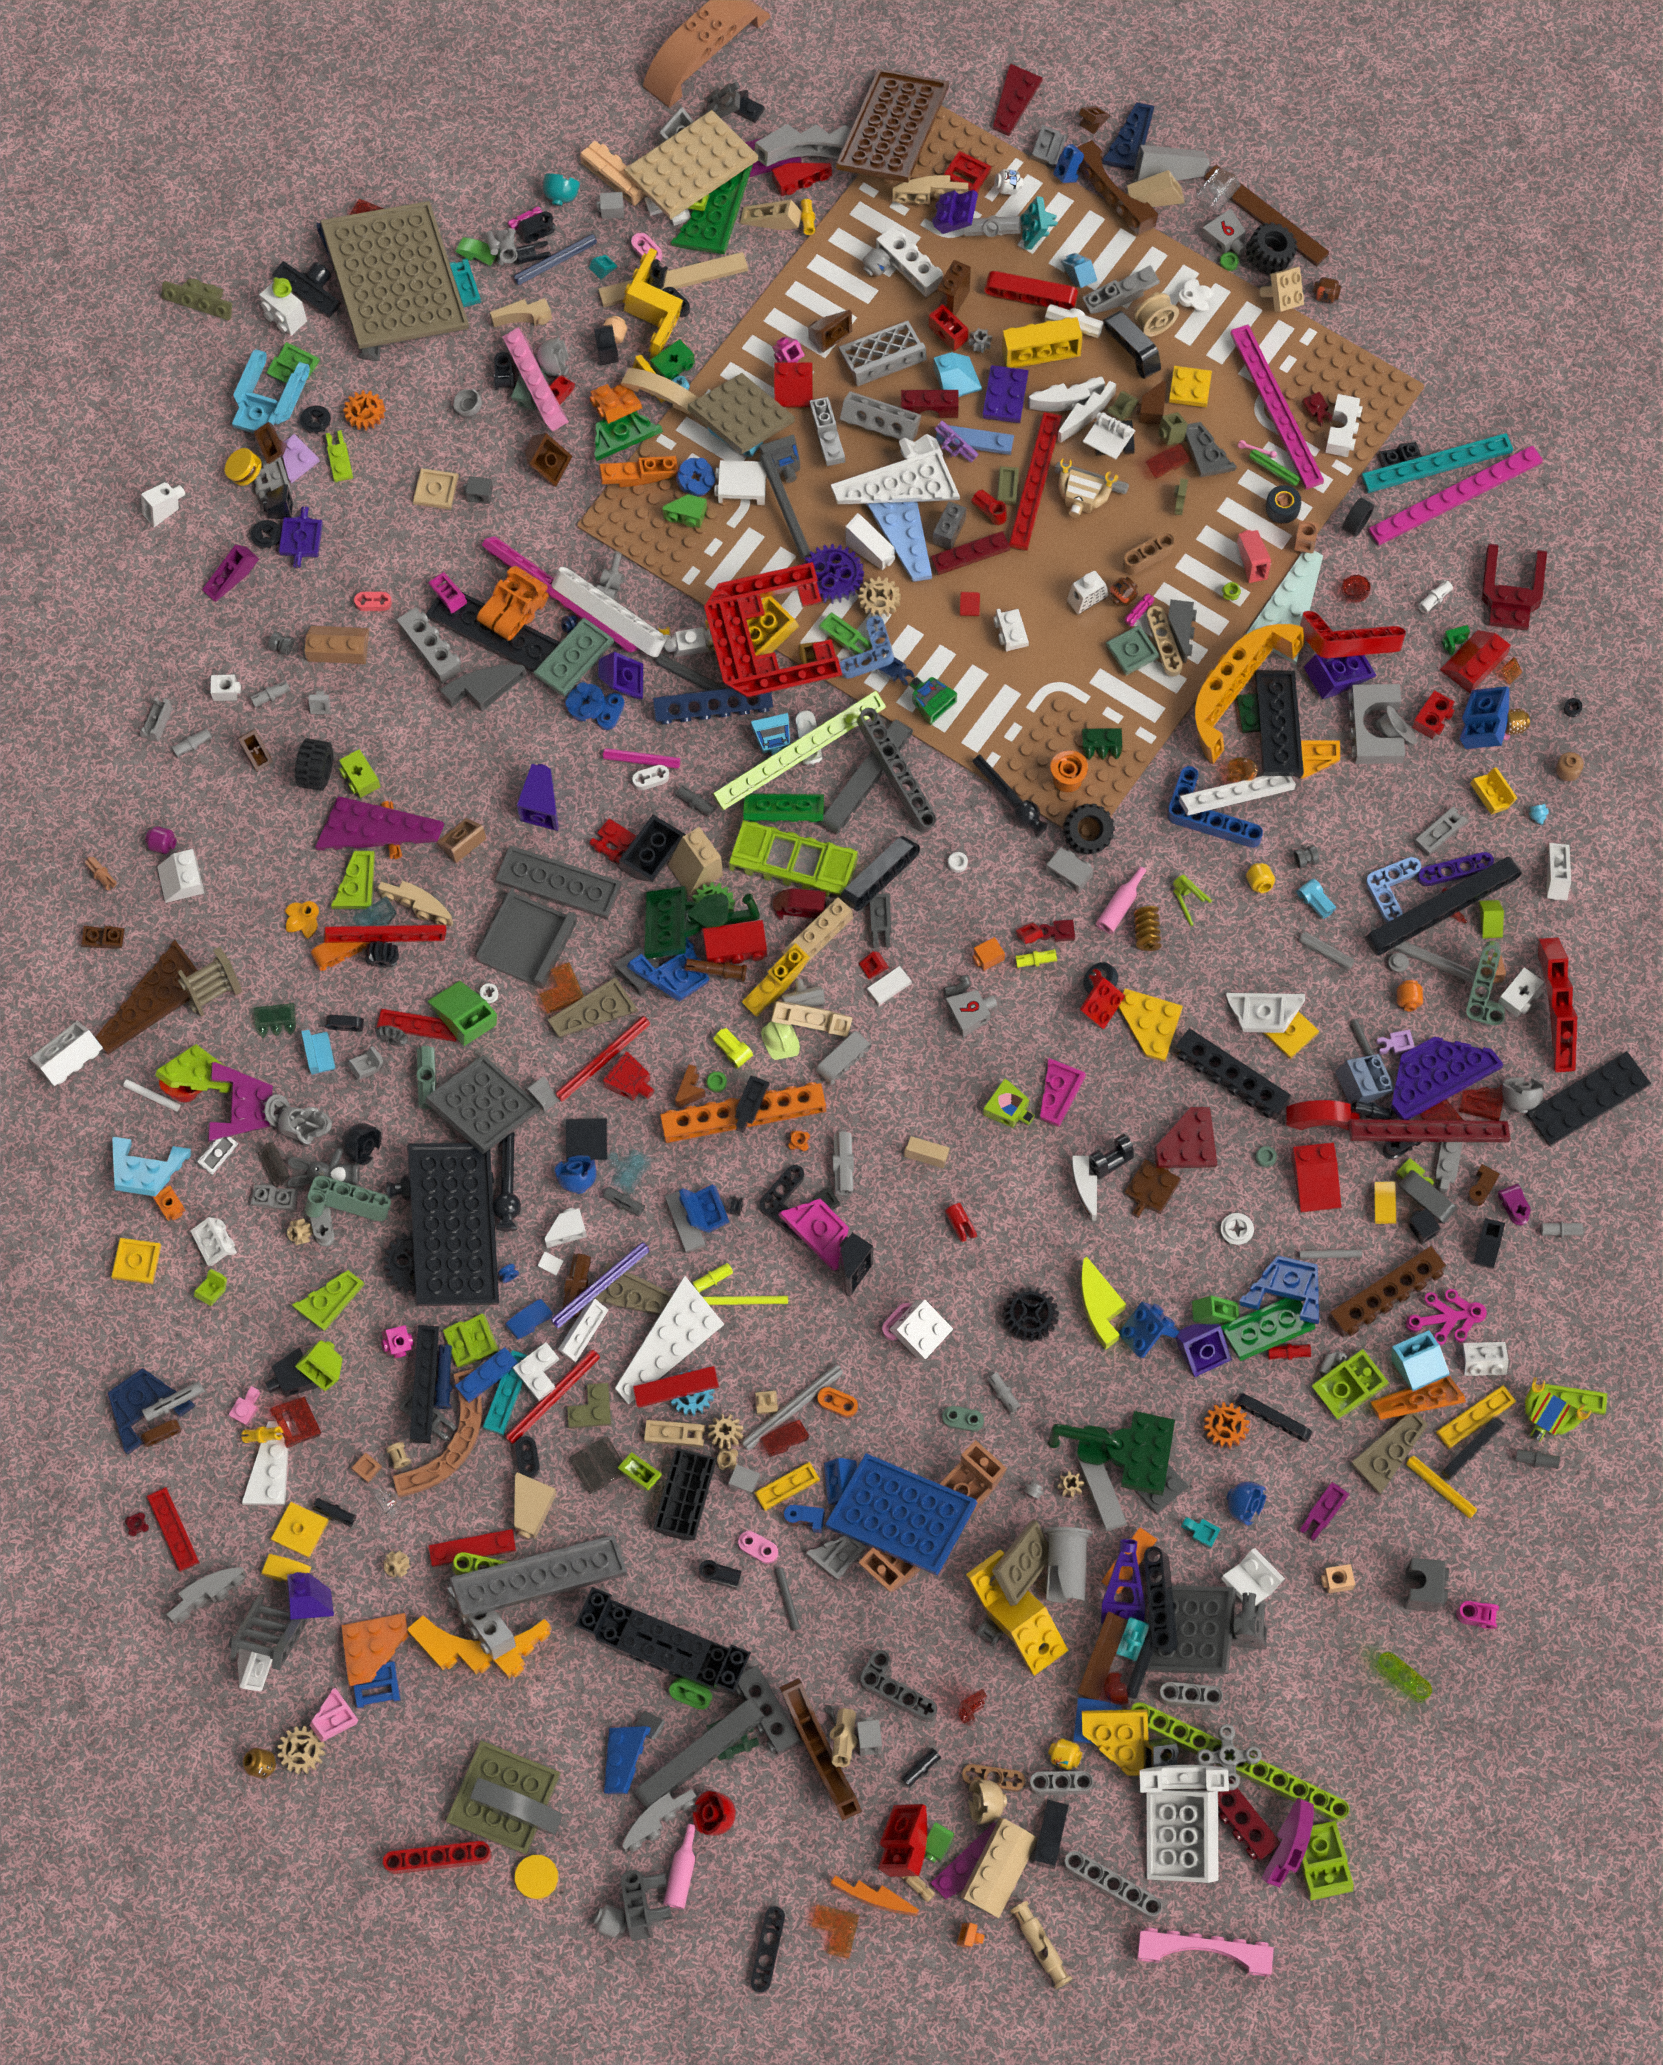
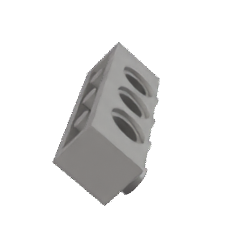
[840,391,922,441]
[397,607,461,684]
[447,1586,516,1660]

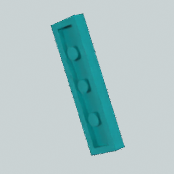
[483,1350,528,1435]

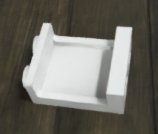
[715,460,766,505]

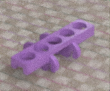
[935,420,979,463]

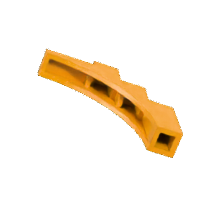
[407,1615,551,1679]

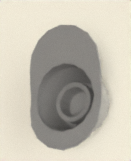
[1376,706,1417,744]

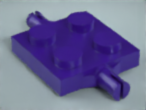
[279,506,323,568]

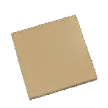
[413,468,459,510]

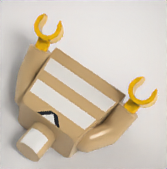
[1058,458,1118,518]

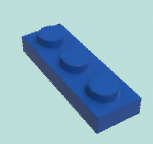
[455,1347,518,1403]

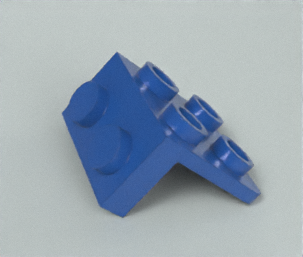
[679,1184,730,1233]
[1119,1301,1179,1358]

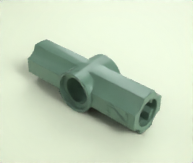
[417,1046,437,1109]

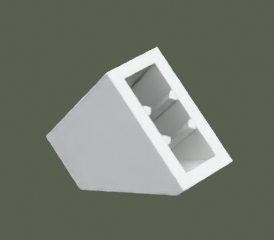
[846,513,895,571]

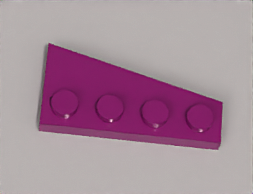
[930,1822,996,1900]

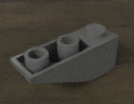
[1168,599,1197,663]

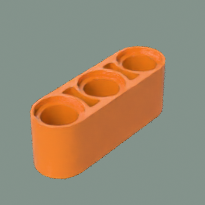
[310,942,371,971]

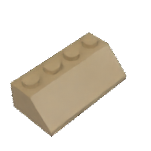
[960,1818,1039,1918]

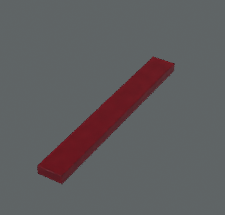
[1348,1119,1511,1143]

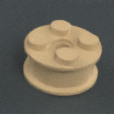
[1134,292,1179,337]

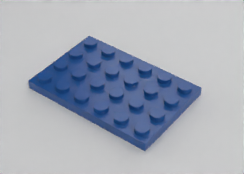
[825,1453,978,1576]

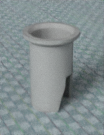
[1044,1527,1093,1603]

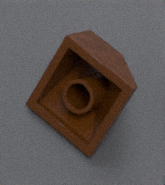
[808,310,852,353]
[525,433,573,487]

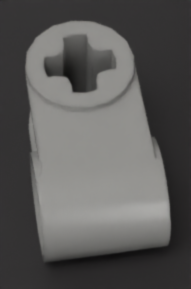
[309,1206,334,1247]

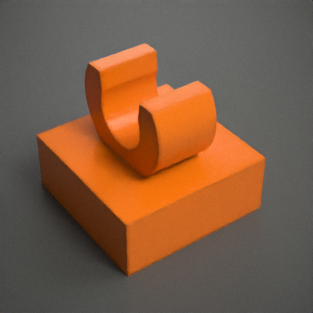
[957,1923,985,1948]

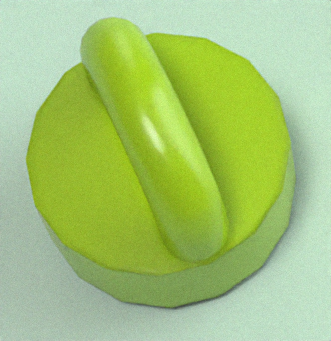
[272,277,292,298]

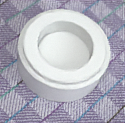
[948,852,968,873]

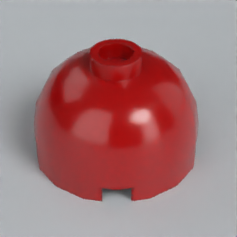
[693,1791,736,1836]

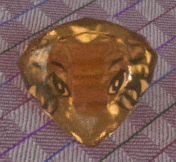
[1227,757,1259,783]

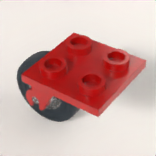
[1079,962,1125,1029]

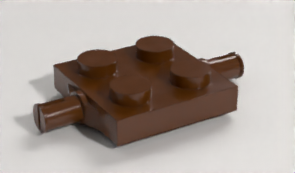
[1124,1159,1181,1218]

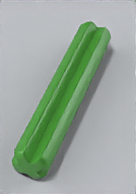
[1249,449,1300,486]

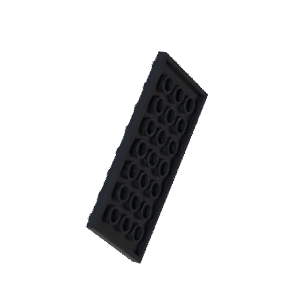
[407,1143,499,1306]

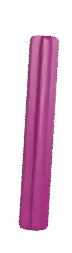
[603,748,681,768]

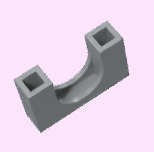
[1347,684,1405,764]

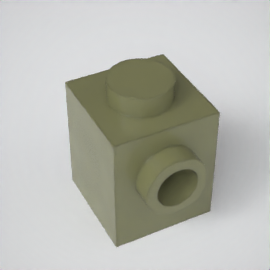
[1158,412,1188,446]

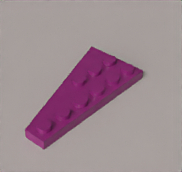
[315,796,444,851]

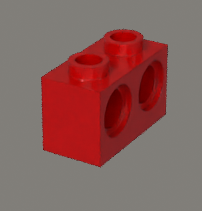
[1412,690,1455,739]

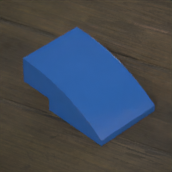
[1460,686,1509,749]

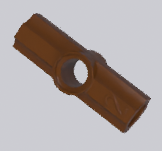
[562,1253,591,1318]

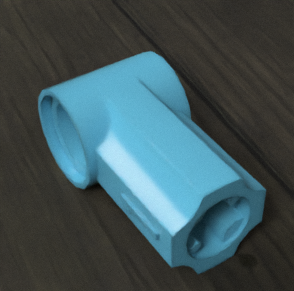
[1297,878,1336,920]

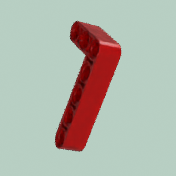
[1300,611,1406,658]

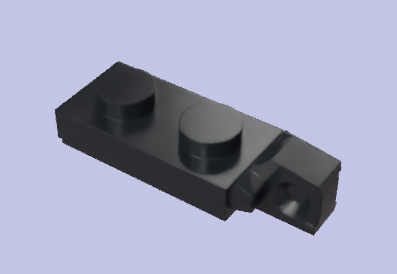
[735,1076,770,1133]

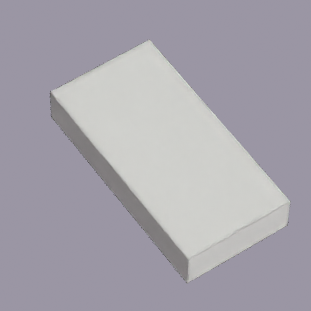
[867,966,912,1005]

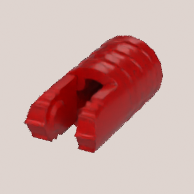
[944,1203,977,1242]

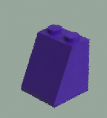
[517,764,559,831]

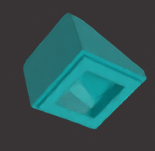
[589,254,618,280]

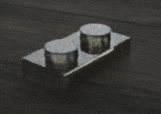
[257,1142,290,1188]

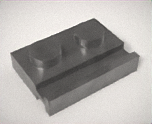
[1030,125,1067,168]

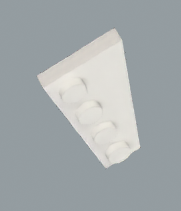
[242,1421,290,1505]

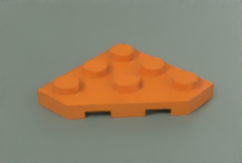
[341,1613,409,1686]

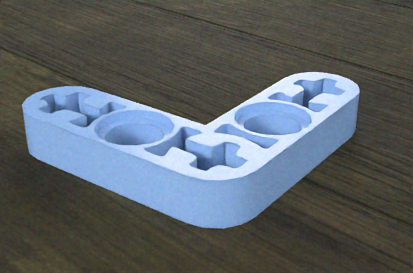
[1366,857,1421,923]

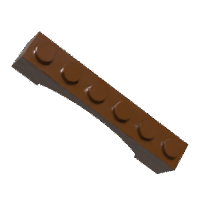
[1077,140,1158,235]

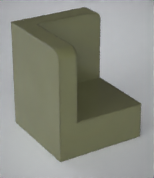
[1107,391,1139,421]

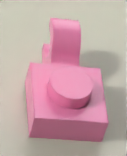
[229,1386,261,1426]

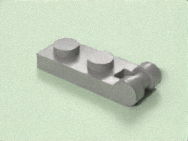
[1415,807,1468,856]

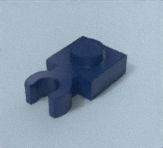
[878,657,915,686]

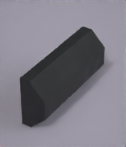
[653,1448,717,1540]

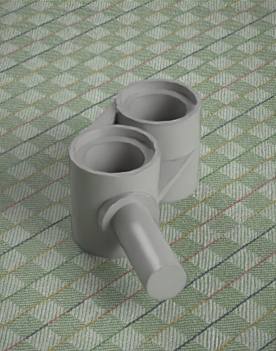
[596,551,624,600]

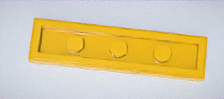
[1436,1385,1516,1449]

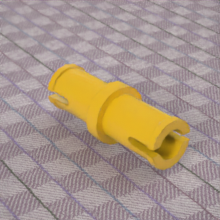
[800,199,815,235]
[241,1426,283,1443]

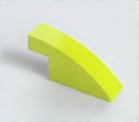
[1081,1257,1126,1350]

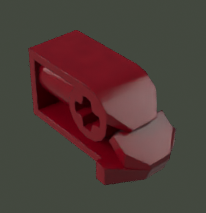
[773,888,826,920]

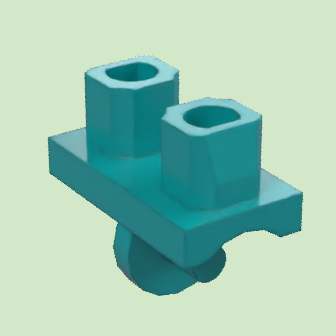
[1116,1617,1150,1661]

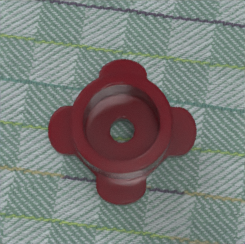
[125,1512,149,1537]

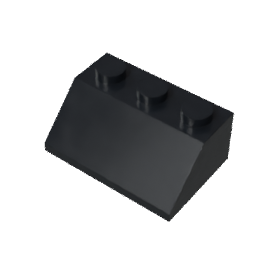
[619,815,686,882]
[840,1232,873,1297]

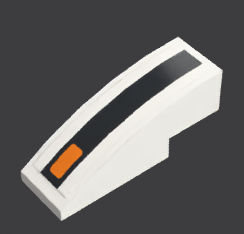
[1072,1156,1097,1221]

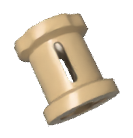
[386,1442,411,1470]

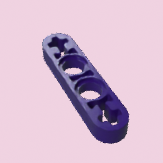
[1418,852,1494,887]

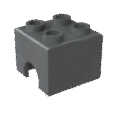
[1404,1558,1449,1612]

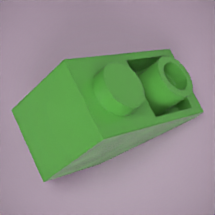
[663,494,707,528]

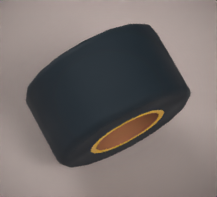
[1266,485,1302,523]

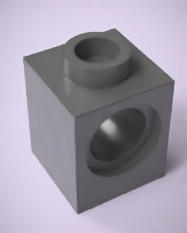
[463,476,493,504]

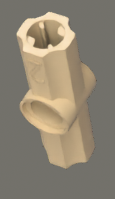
[830,1708,858,1768]

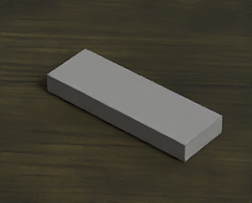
[665,1191,705,1253]

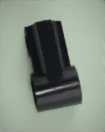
[698,1560,742,1590]

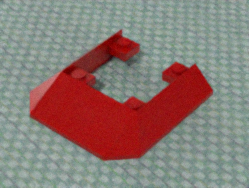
[704,562,842,698]

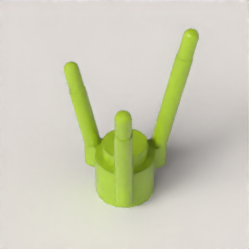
[1173,875,1212,926]

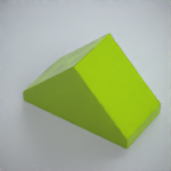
[1479,900,1504,939]
[618,1452,662,1491]

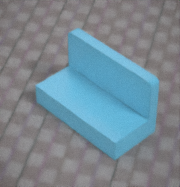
[301,1030,335,1075]

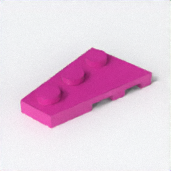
[1040,1058,1086,1127]

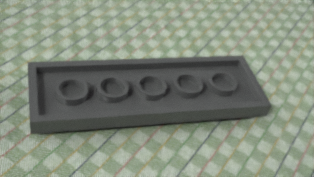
[495,845,622,919]

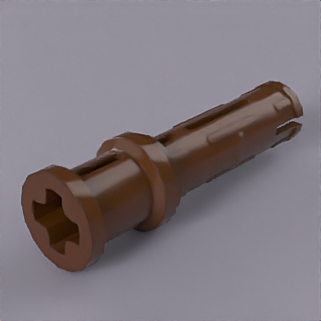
[684,958,747,982]

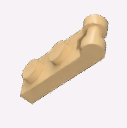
[644,1420,705,1448]

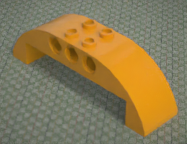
[1195,624,1304,764]

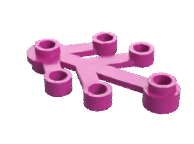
[1406,1289,1487,1346]

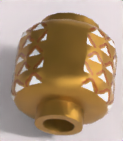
[1505,708,1530,735]

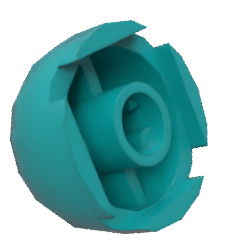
[542,173,580,206]

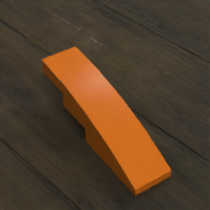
[831,1875,919,1916]

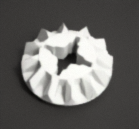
[1220,1213,1254,1246]

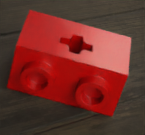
[929,304,968,351]

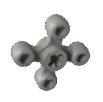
[1196,1724,1262,1790]

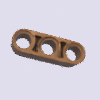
[1123,532,1174,575]

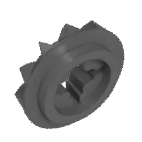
[376,1026,408,1046]

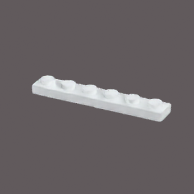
[1179,776,1296,815]

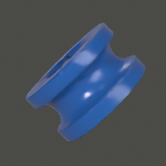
[498,1264,519,1283]

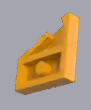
[1300,740,1340,779]

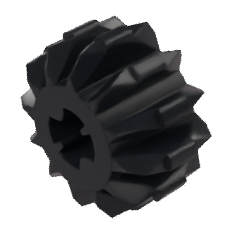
[364,941,399,968]

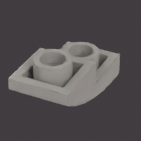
[251,1185,298,1211]

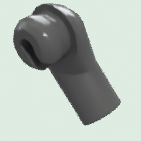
[944,975,972,997]

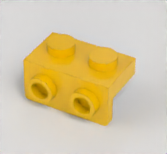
[1470,767,1517,815]

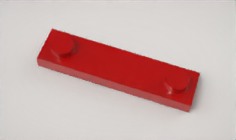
[429,1529,517,1567]

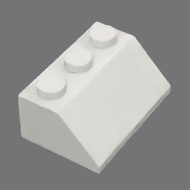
[29,1021,103,1086]

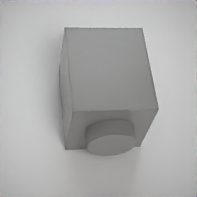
[597,192,624,219]

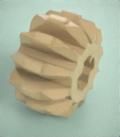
[708,1414,743,1450]

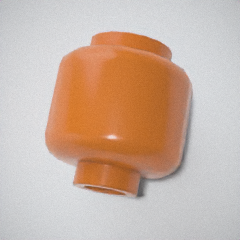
[1397,980,1423,1012]

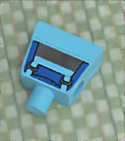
[751,713,790,755]

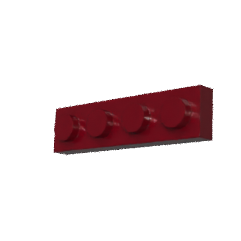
[931,531,1010,575]

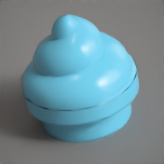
[1528,804,1549,825]

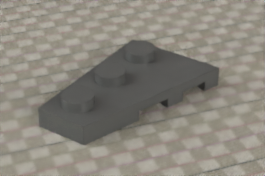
[1185,422,1237,478]

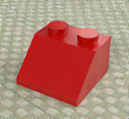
[774,362,813,407]

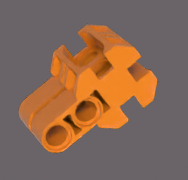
[477,566,549,641]

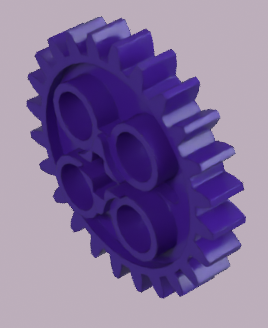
[805,544,864,604]

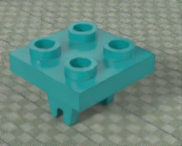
[1020,196,1058,250]

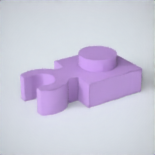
[1376,1029,1415,1055]

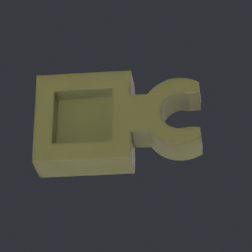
[1174,478,1188,516]

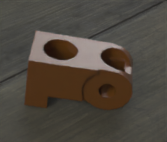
[1467,1164,1500,1206]

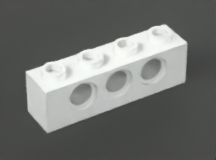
[876,226,943,297]

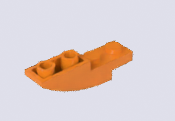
[599,456,678,487]

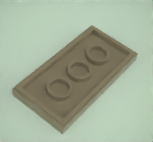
[992,1520,1048,1606]

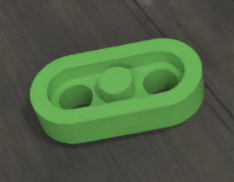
[669,1678,712,1710]

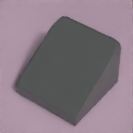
[634,1711,665,1740]

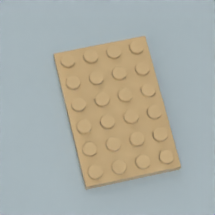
[624,110,758,220]

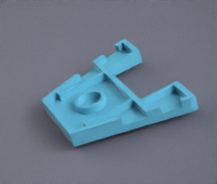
[112,1137,191,1196]

